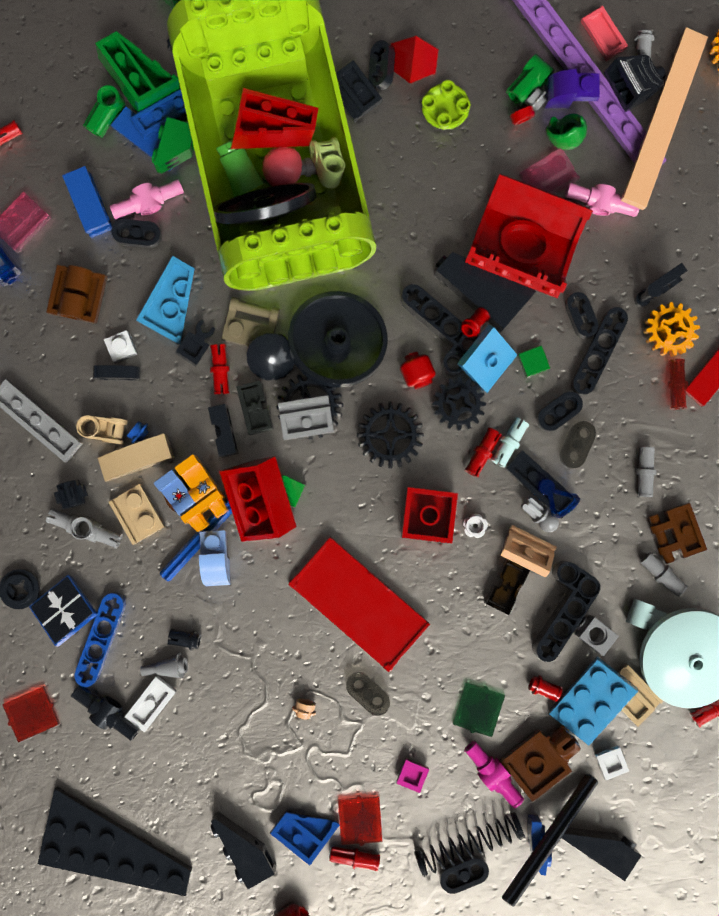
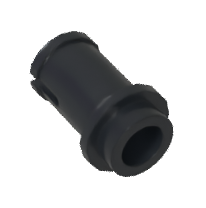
[168,629,201,651]

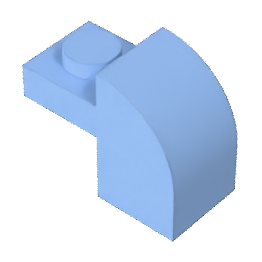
[199,530,230,586]

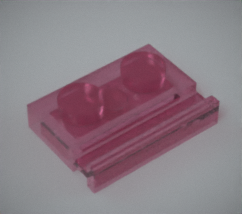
[519,149,580,194]
[0,192,52,253]

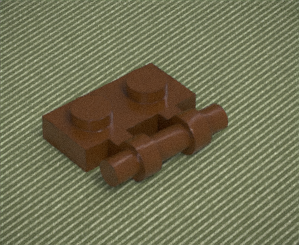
[648,503,707,564]

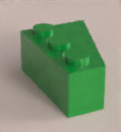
[95,31,180,113]

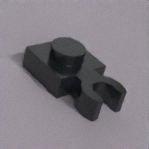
[175,320,215,367]

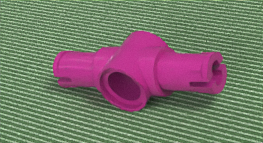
[464,741,524,808]

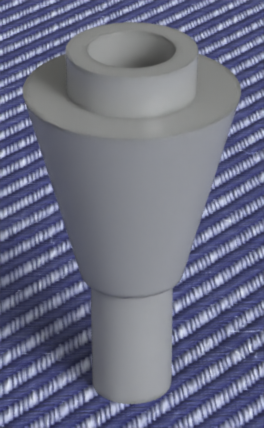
[140,653,188,678]

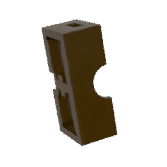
[484,558,530,615]

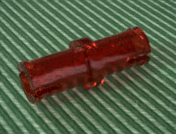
[667,359,688,410]

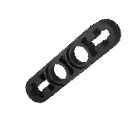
[571,307,628,396]

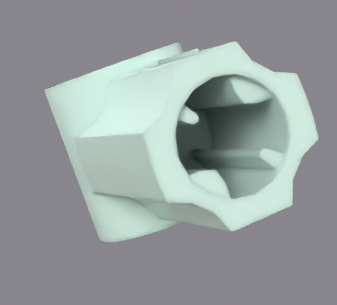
[625,599,667,630]

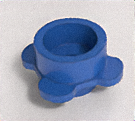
[127,421,149,444]

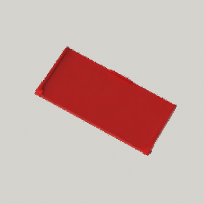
[288,537,430,672]

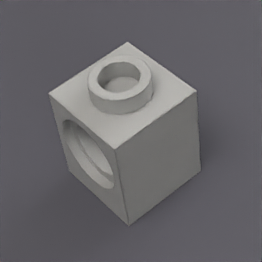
[575,615,619,656]

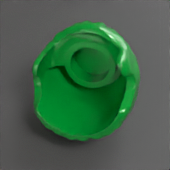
[545,113,587,150]

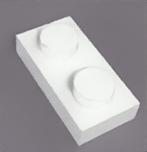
[125,675,177,732]

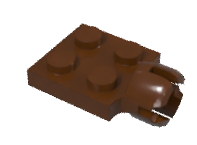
[500,726,581,802]

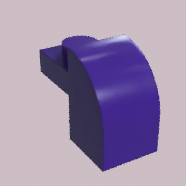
[545,69,600,109]

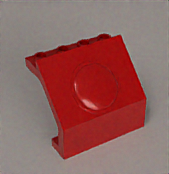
[465,173,593,299]

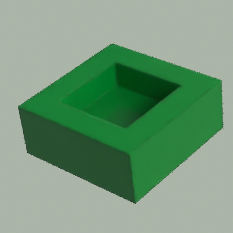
[517,345,550,378]

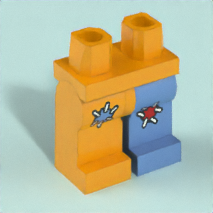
[153,454,229,532]

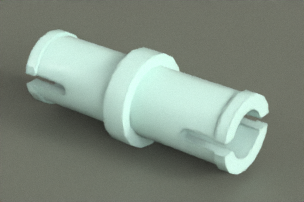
[491,417,529,468]

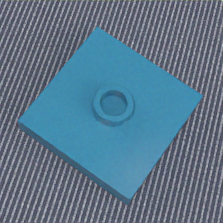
[457,324,517,393]

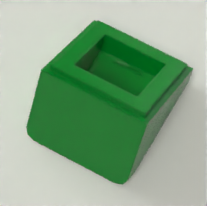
[282,475,306,508]

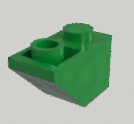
[152,117,194,174]

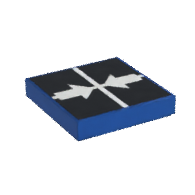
[29,575,98,647]

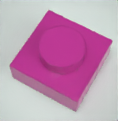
[396,758,429,793]

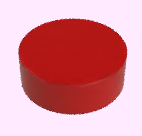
[509,106,535,125]

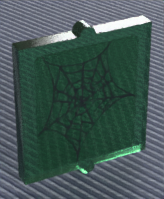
[453,682,505,737]

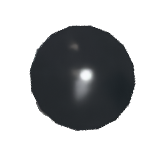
[247,333,295,380]

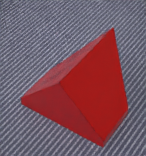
[391,36,439,83]

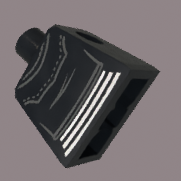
[604,55,666,112]

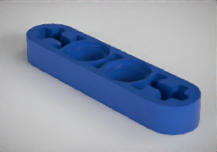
[74,592,126,687]

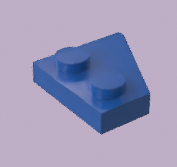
[270,811,340,866]

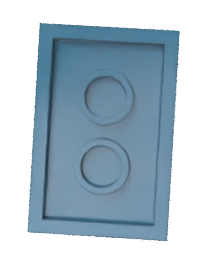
[549,656,638,746]

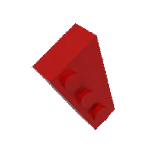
[231,88,319,149]

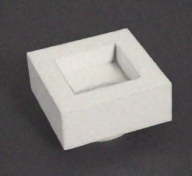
[104,330,137,363]
[594,745,629,780]

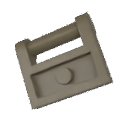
[221,297,280,347]

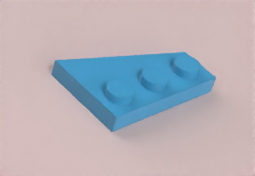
[136,256,195,345]

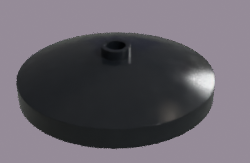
[213,183,317,226]
[288,291,388,388]

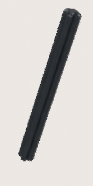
[502,774,598,907]

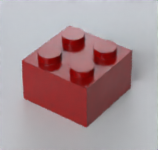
[401,487,458,544]

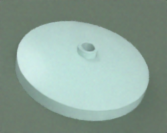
[640,608,719,708]

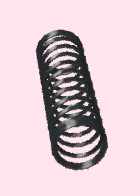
[414,812,525,877]

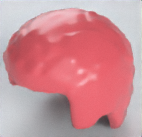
[262,147,302,186]

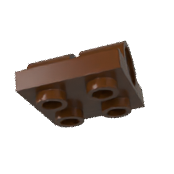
[46,265,107,324]

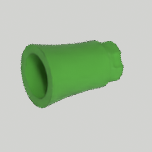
[216,140,265,197]

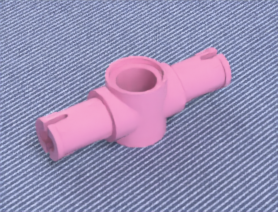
[109,179,184,220]
[565,183,639,217]

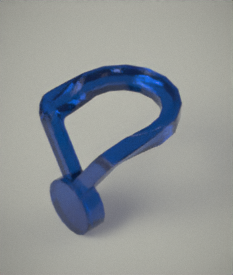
[538,479,581,518]

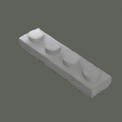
[0,379,83,462]

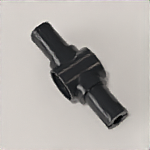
[71,685,140,741]

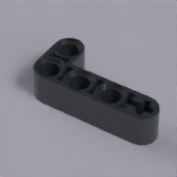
[401,284,479,376]
[532,561,601,662]

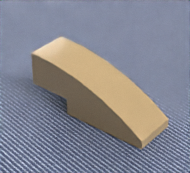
[98,434,175,482]

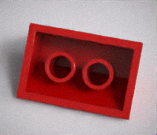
[219,456,297,542]

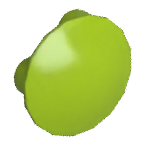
[422,80,471,130]

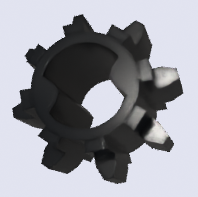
[54,479,88,509]

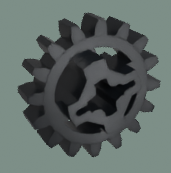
[432,377,486,431]

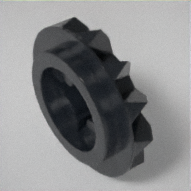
[0,569,40,609]

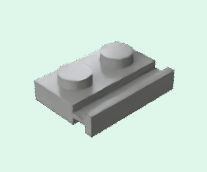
[278,395,334,440]

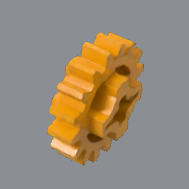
[643,302,700,357]

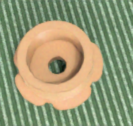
[292,698,316,719]

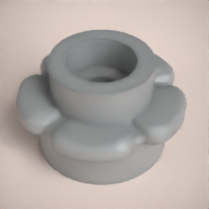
[525,88,547,111]

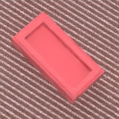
[580,5,628,62]

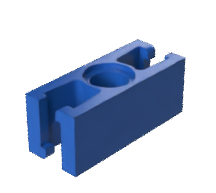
[62,166,113,238]

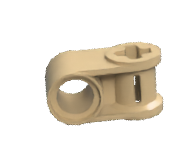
[76,415,128,445]

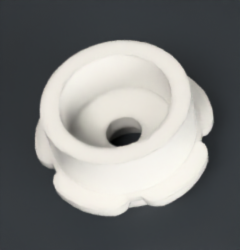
[463,513,488,538]

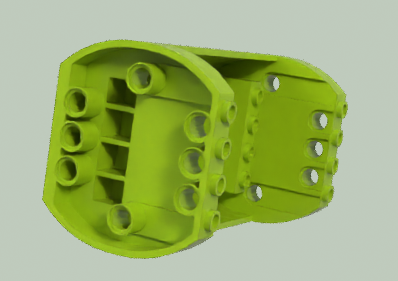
[167,0,376,291]

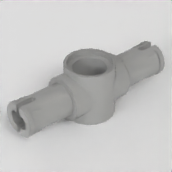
[46,507,123,549]

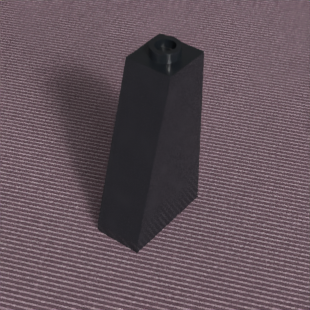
[434,252,536,333]

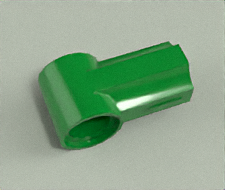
[506,54,555,106]
[83,85,125,138]

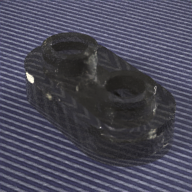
[560,421,596,469]
[346,672,390,716]

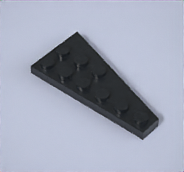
[37,786,192,896]

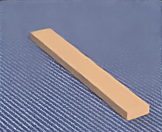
[621,27,708,210]

